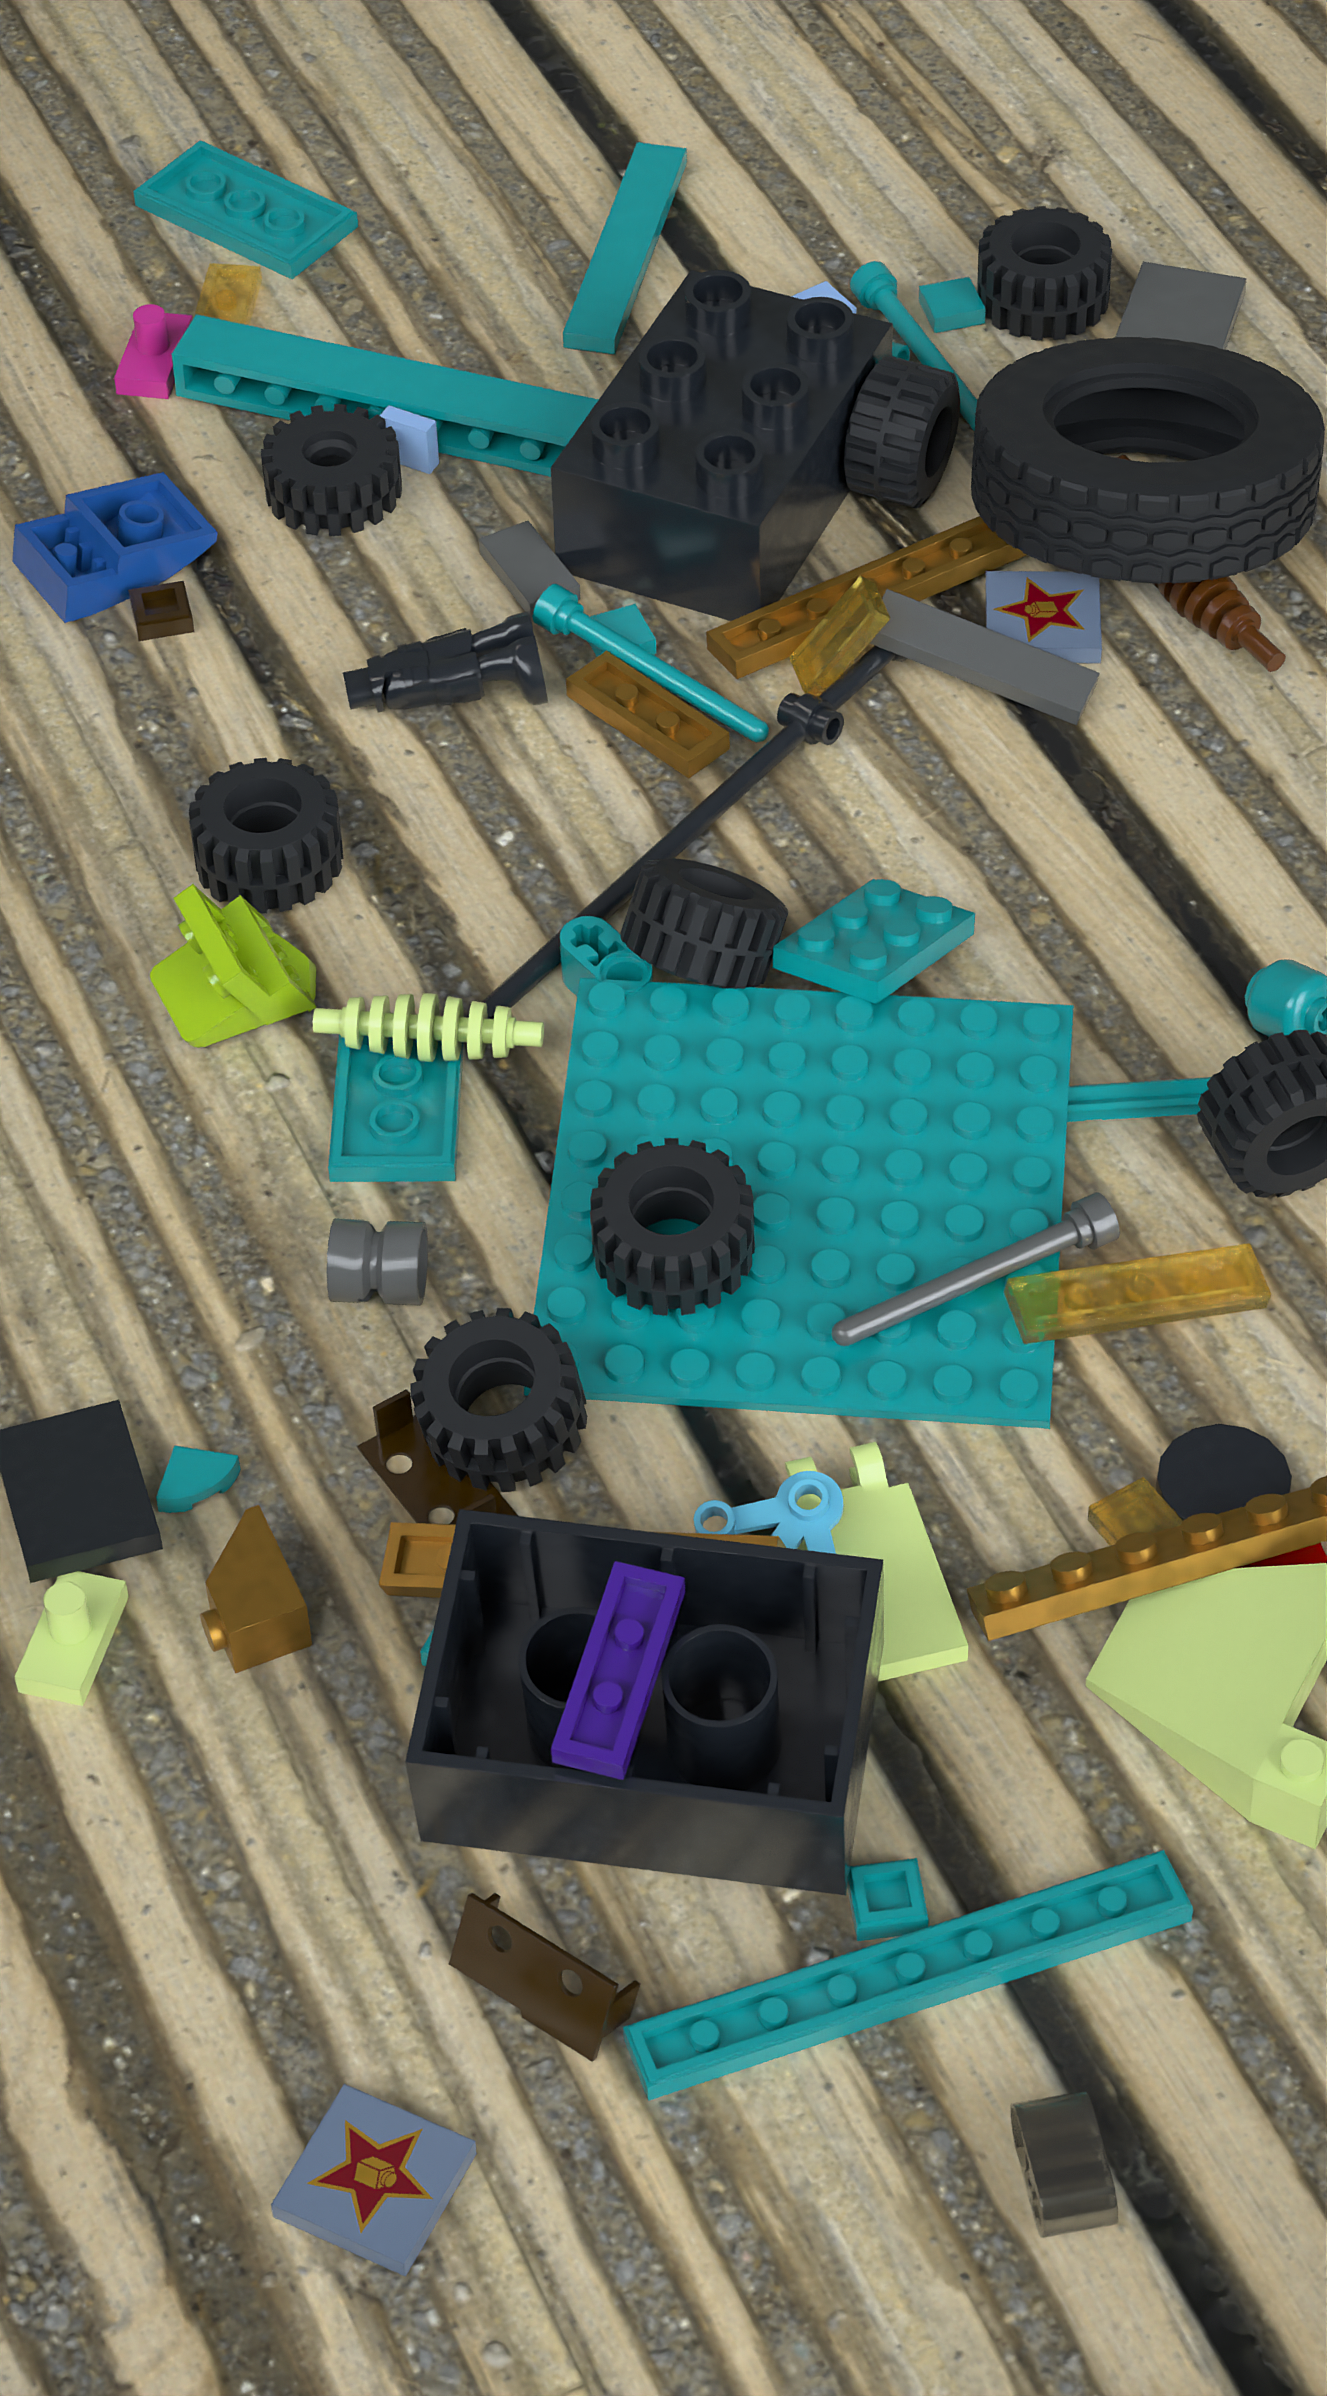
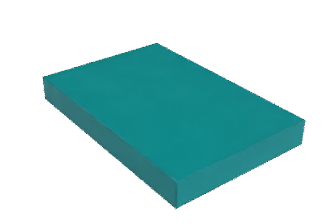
[328,1034,464,1182]

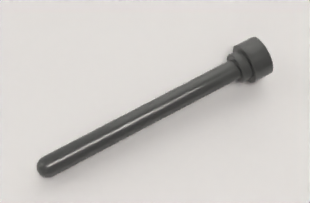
[832,1192,1120,1346]

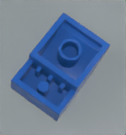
[12,472,218,623]

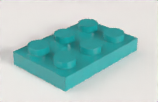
[772,879,975,1004]

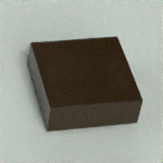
[128,581,194,641]

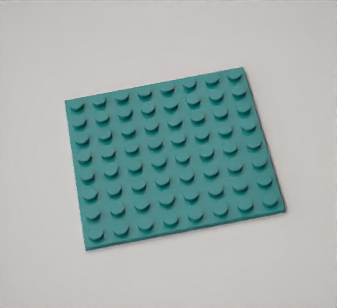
[523,978,1074,1429]

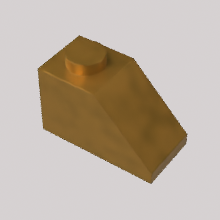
[200,1505,312,1673]

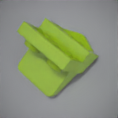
[150,884,317,1048]

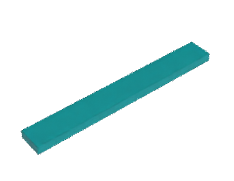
[623,1850,1193,2101]

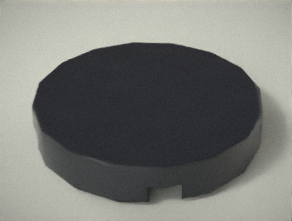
[1156,1424,1292,1525]

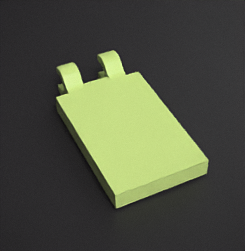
[785,1442,969,1682]

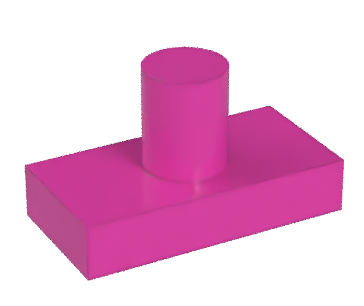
[114,304,193,399]

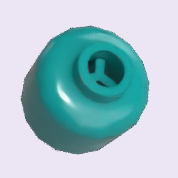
[1245,959,1327,1037]

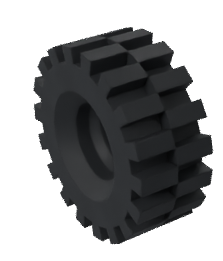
[261,404,402,536]

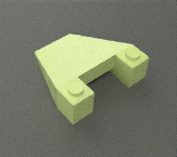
[1086,1563,1327,1849]

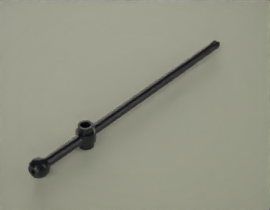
[465,645,908,1019]

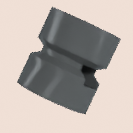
[327,1218,428,1306]

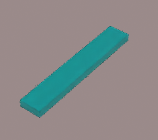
[563,142,687,354]

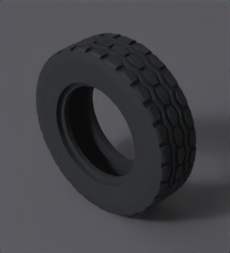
[971,337,1325,584]

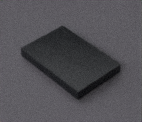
[0,1400,163,1583]

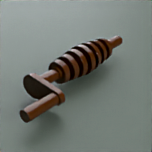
[1117,455,1286,672]

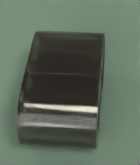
[1010,2091,1118,2238]

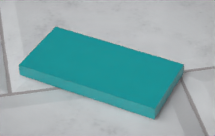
[133,140,358,279]

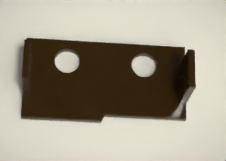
[357,1389,518,1525]
[449,1893,641,2062]

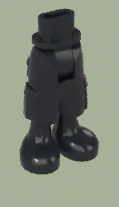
[343,612,548,713]

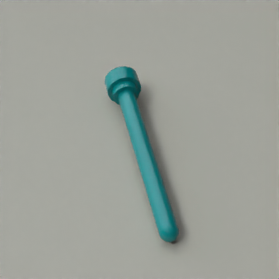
[850,261,977,431]
[532,583,769,743]

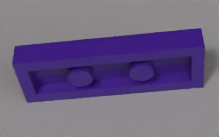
[551,1561,685,1780]

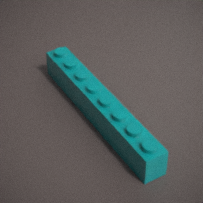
[172,314,599,477]

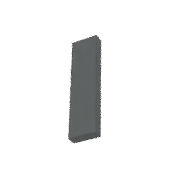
[863,589,1100,725]

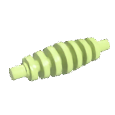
[313,993,544,1062]

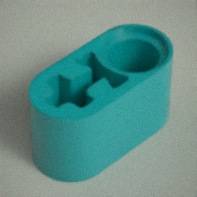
[560,916,653,996]

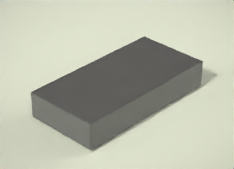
[479,520,580,618]

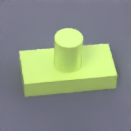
[15,1571,129,1706]

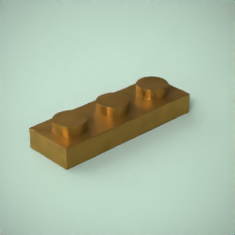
[566,651,730,779]

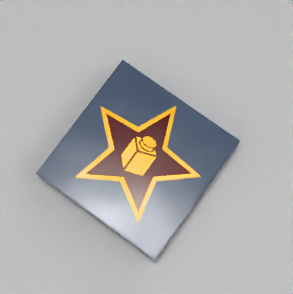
[985,571,1102,663]
[271,2084,477,2277]

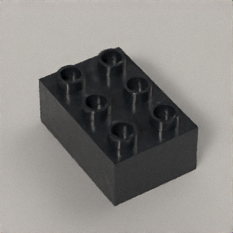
[551,270,893,621]
[405,1509,884,1896]

